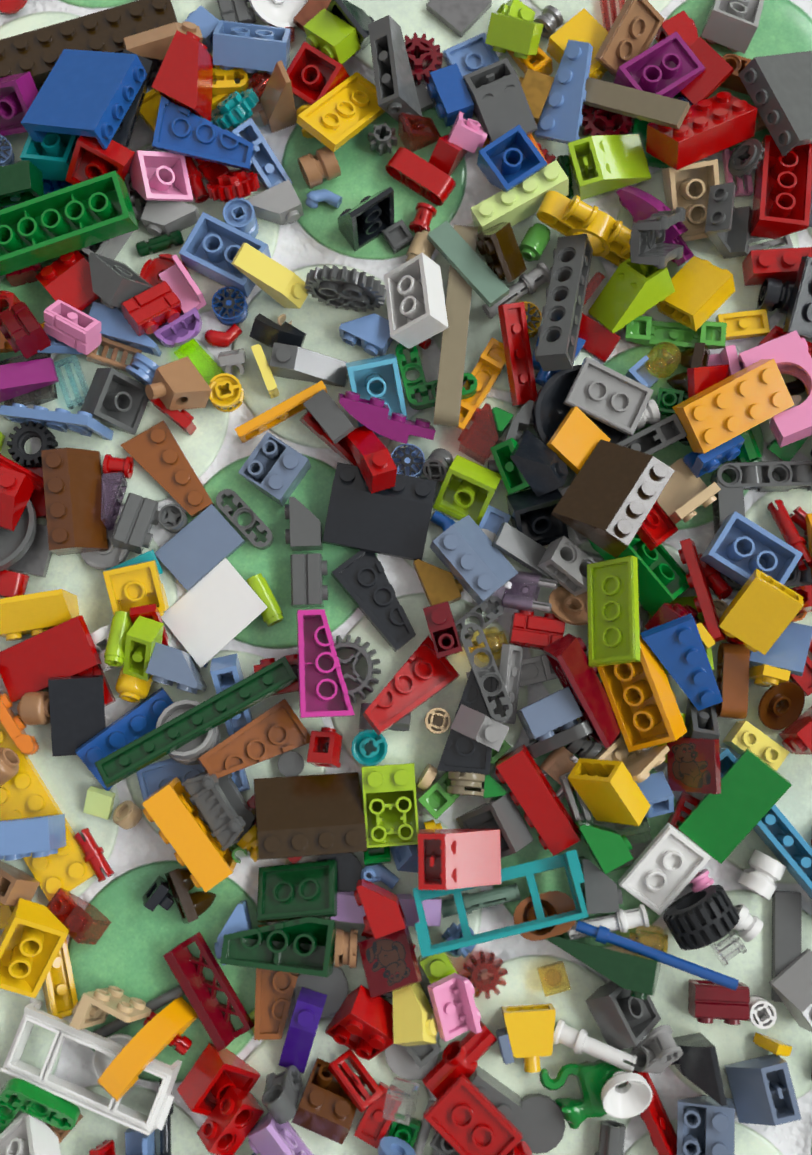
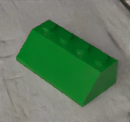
[587,533,690,617]

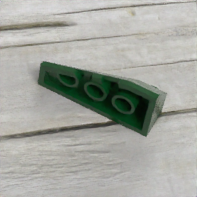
[220,916,336,977]
[548,936,661,1000]

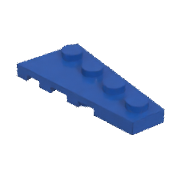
[152,96,255,171]
[640,613,723,711]
[75,687,174,791]

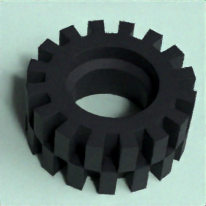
[7,421,58,468]

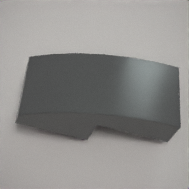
[303,389,355,444]
[505,400,534,442]

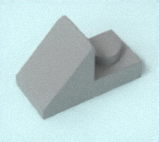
[450,704,510,752]

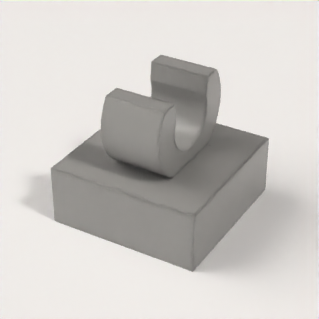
[218,348,246,375]

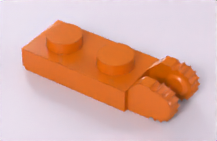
[0,692,39,755]

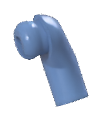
[305,189,342,209]

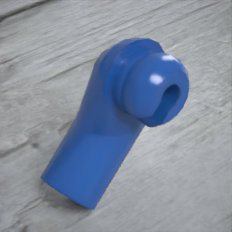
[430,510,455,532]

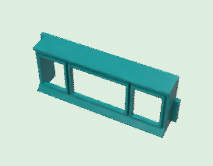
[412,850,589,958]

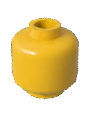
[115,668,153,703]

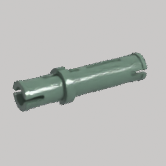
[441,883,521,918]

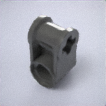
[262,1065,302,1124]

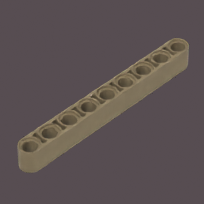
[433,225,478,427]

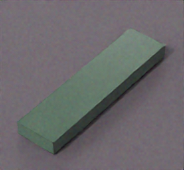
[427,221,510,308]

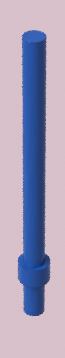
[575,920,739,991]

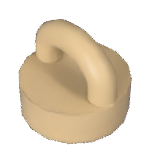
[113,800,143,830]

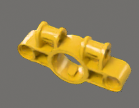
[536,191,632,266]

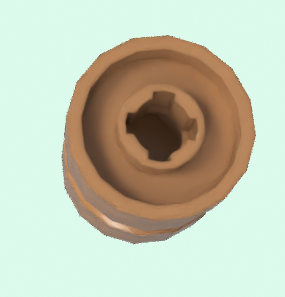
[297,146,341,189]

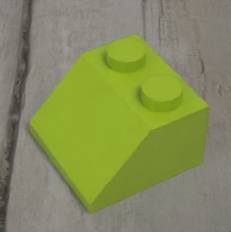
[433,455,502,526]

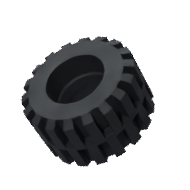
[663,885,740,950]

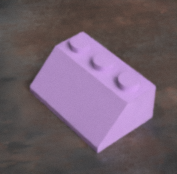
[248,1112,313,1155]

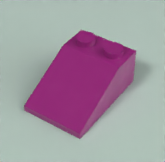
[613,31,705,121]
[0,72,38,136]

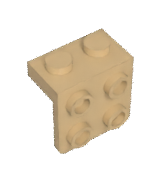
[656,458,721,524]
[594,732,670,783]
[69,985,152,1031]

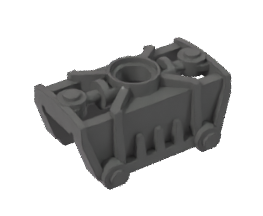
[629,207,686,269]
[181,771,255,851]

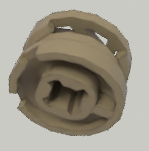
[447,772,485,796]

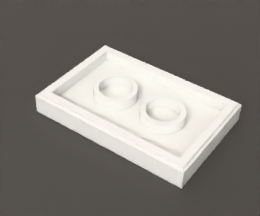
[617,823,711,916]

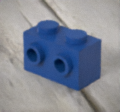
[427,63,474,127]

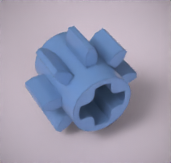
[442,923,476,958]

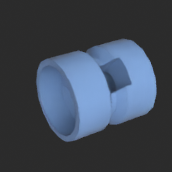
[223,198,259,238]

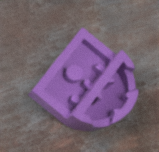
[154,307,202,348]

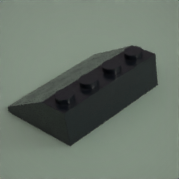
[322,462,437,561]

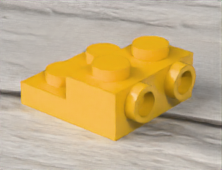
[103,560,169,616]

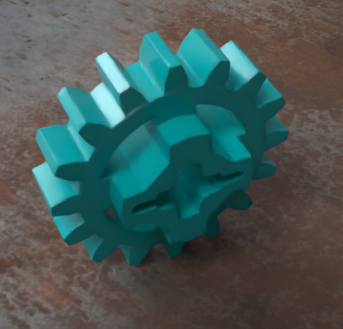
[211,88,259,129]

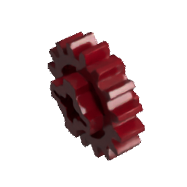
[404,33,443,85]
[580,105,633,136]

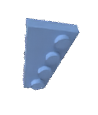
[534,40,593,144]
[0,403,114,441]

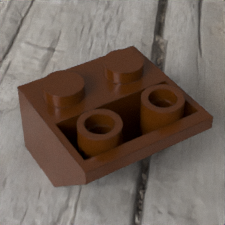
[292,1058,365,1144]

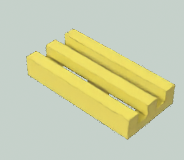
[251,344,279,399]

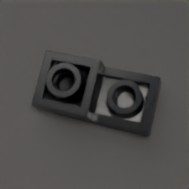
[250,313,306,348]

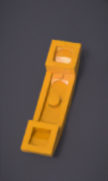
[457,337,506,431]
[97,997,198,1102]

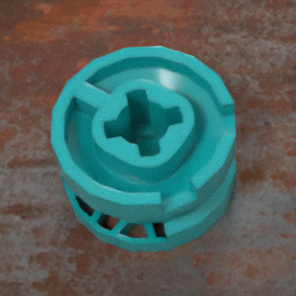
[351,730,388,766]

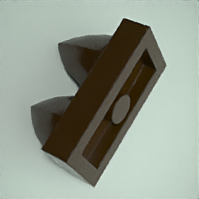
[667,343,710,393]
[165,868,216,924]

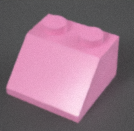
[129,150,193,202]

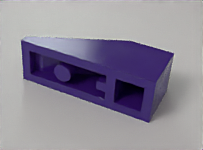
[278,987,327,1073]

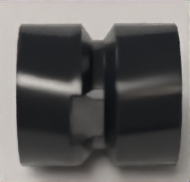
[757,277,795,314]

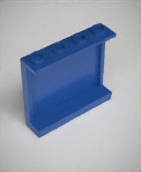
[21,49,148,149]

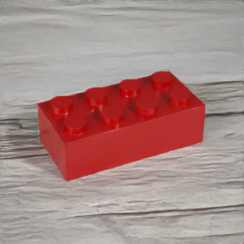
[646,91,757,170]

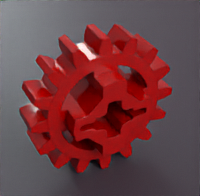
[206,169,260,203]

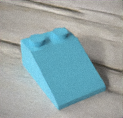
[346,353,408,437]

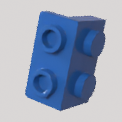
[683,435,745,478]

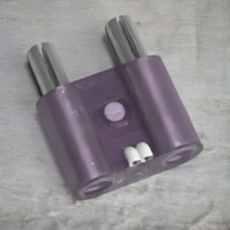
[502,570,558,612]

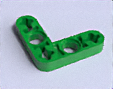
[395,343,477,410]
[0,1078,80,1133]

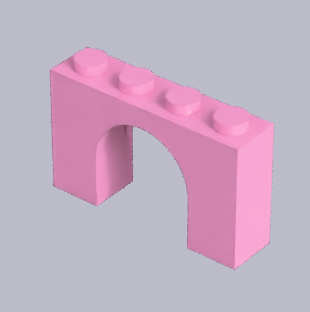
[738,330,812,448]

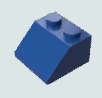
[477,125,547,192]

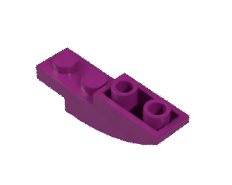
[616,186,694,266]
[338,391,436,444]

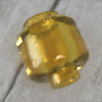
[645,342,681,379]
[469,626,508,663]
[629,925,668,960]

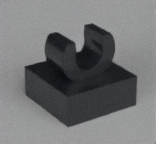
[143,876,175,912]

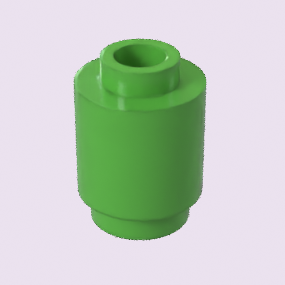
[519,223,550,261]

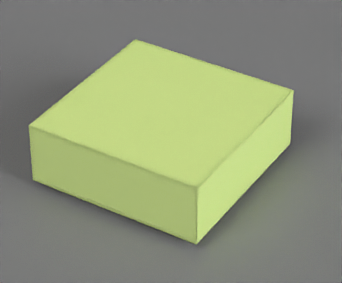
[83,786,116,820]

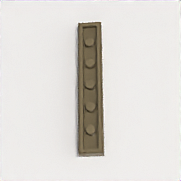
[583,77,690,130]

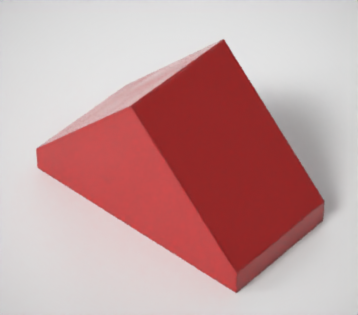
[429,133,468,176]

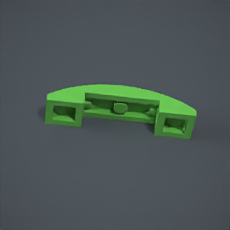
[625,316,727,350]
[418,740,511,820]

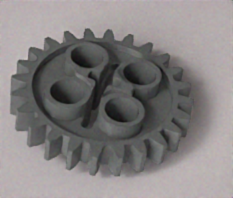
[305,265,386,312]

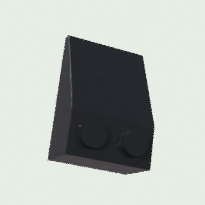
[338,187,394,251]

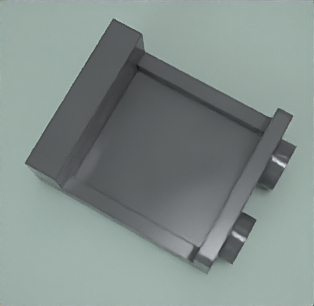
[705,182,753,259]

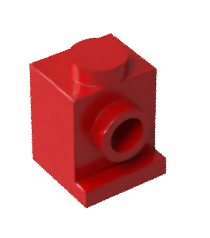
[307,727,343,768]

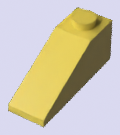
[231,242,309,309]
[392,982,438,1046]

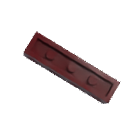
[163,931,254,1051]

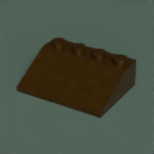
[551,439,675,558]
[254,772,367,860]

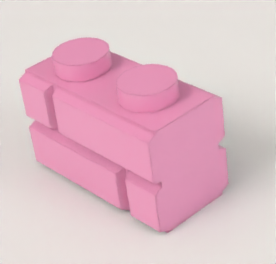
[44,300,101,355]

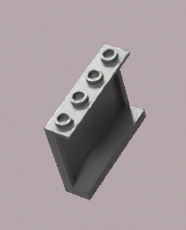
[738,51,812,156]

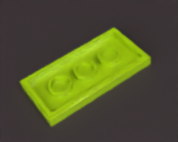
[587,555,640,667]

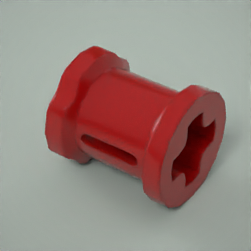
[409,202,437,233]
[103,454,134,479]

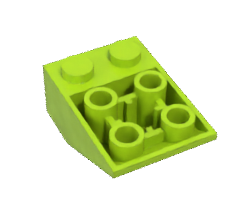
[568,134,651,200]
[588,257,675,334]
[361,763,419,848]

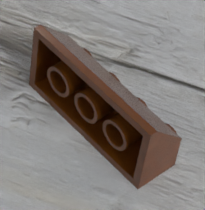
[41,447,109,556]

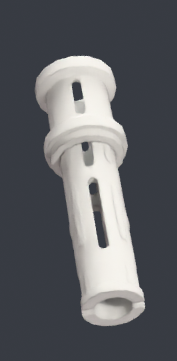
[568,904,650,940]
[553,1019,637,1073]

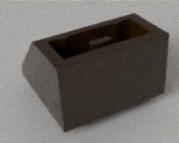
[476,222,527,283]

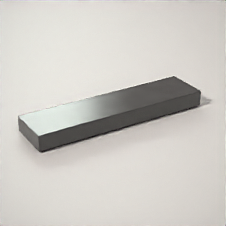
[772,891,801,1002]

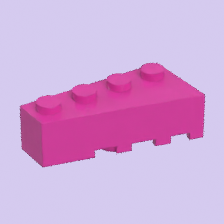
[296,609,355,718]

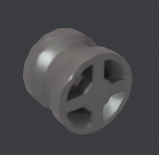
[534,5,563,39]

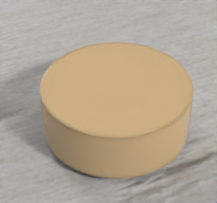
[416,764,438,791]

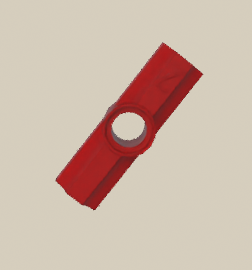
[422,1021,497,1098]

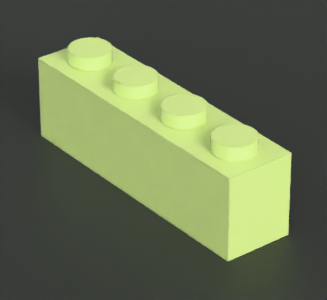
[471,160,569,233]

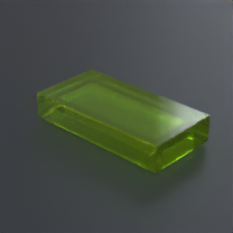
[174,338,224,385]

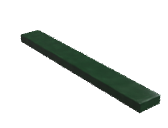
[94,656,298,788]

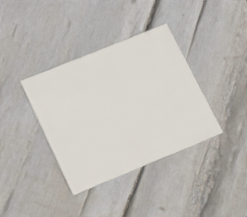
[161,558,268,668]

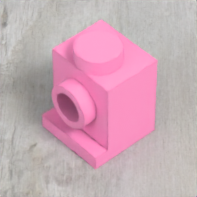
[448,111,487,154]

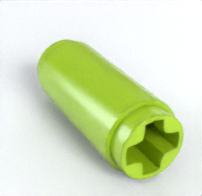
[246,573,284,627]
[104,611,133,667]

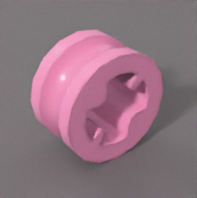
[689,869,714,892]

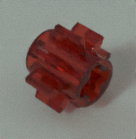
[248,72,270,104]

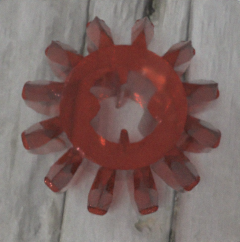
[462,950,508,999]

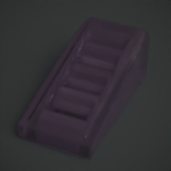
[101,473,127,530]

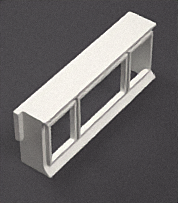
[0,998,182,1136]

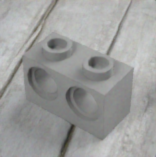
[537,536,596,596]

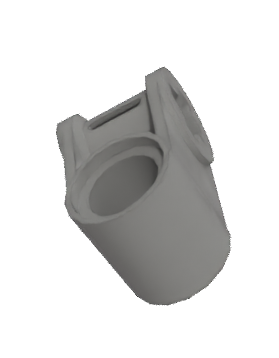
[630,1025,683,1074]

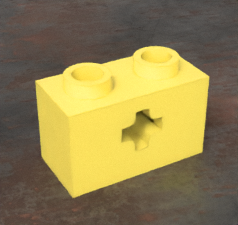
[722,720,790,771]

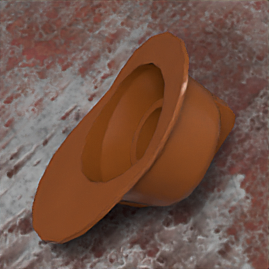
[513,891,576,941]

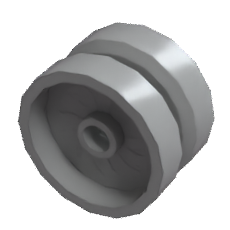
[156,700,220,766]

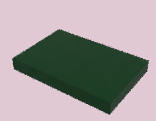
[257,860,337,923]

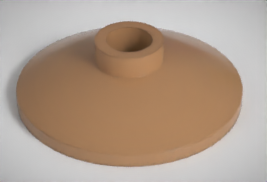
[548,586,588,625]

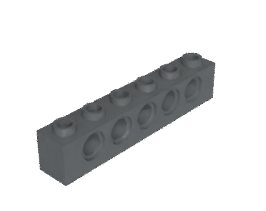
[534,233,593,371]

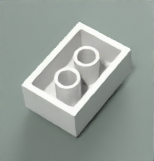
[383,253,449,349]

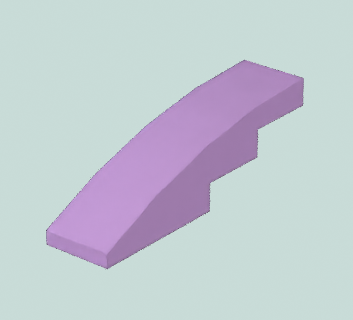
[330,892,442,926]

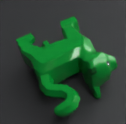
[539,1059,625,1129]

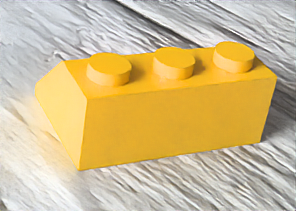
[0,589,80,641]
[0,898,69,998]

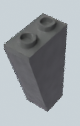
[368,15,422,125]

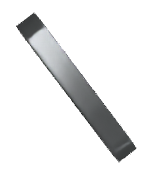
[460,623,513,721]

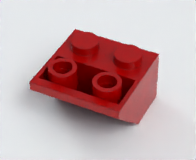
[325,985,394,1060]

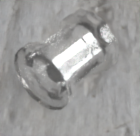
[710,931,747,966]

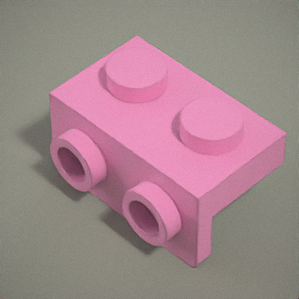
[427,973,482,1042]

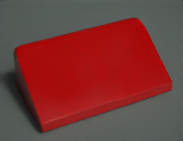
[578,313,621,363]

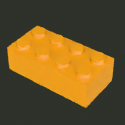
[672,358,794,454]
[597,635,688,752]
[142,776,236,893]

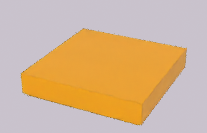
[547,406,611,474]

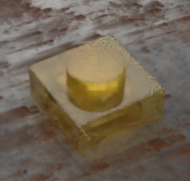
[537,961,571,997]

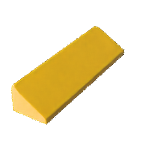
[42,905,78,1019]

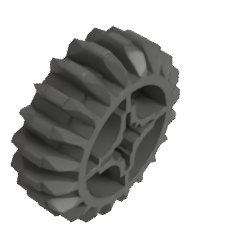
[334,635,381,704]

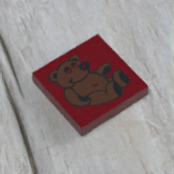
[667,737,721,794]
[358,926,422,998]

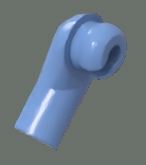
[361,864,399,889]

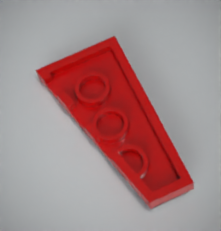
[363,636,460,736]

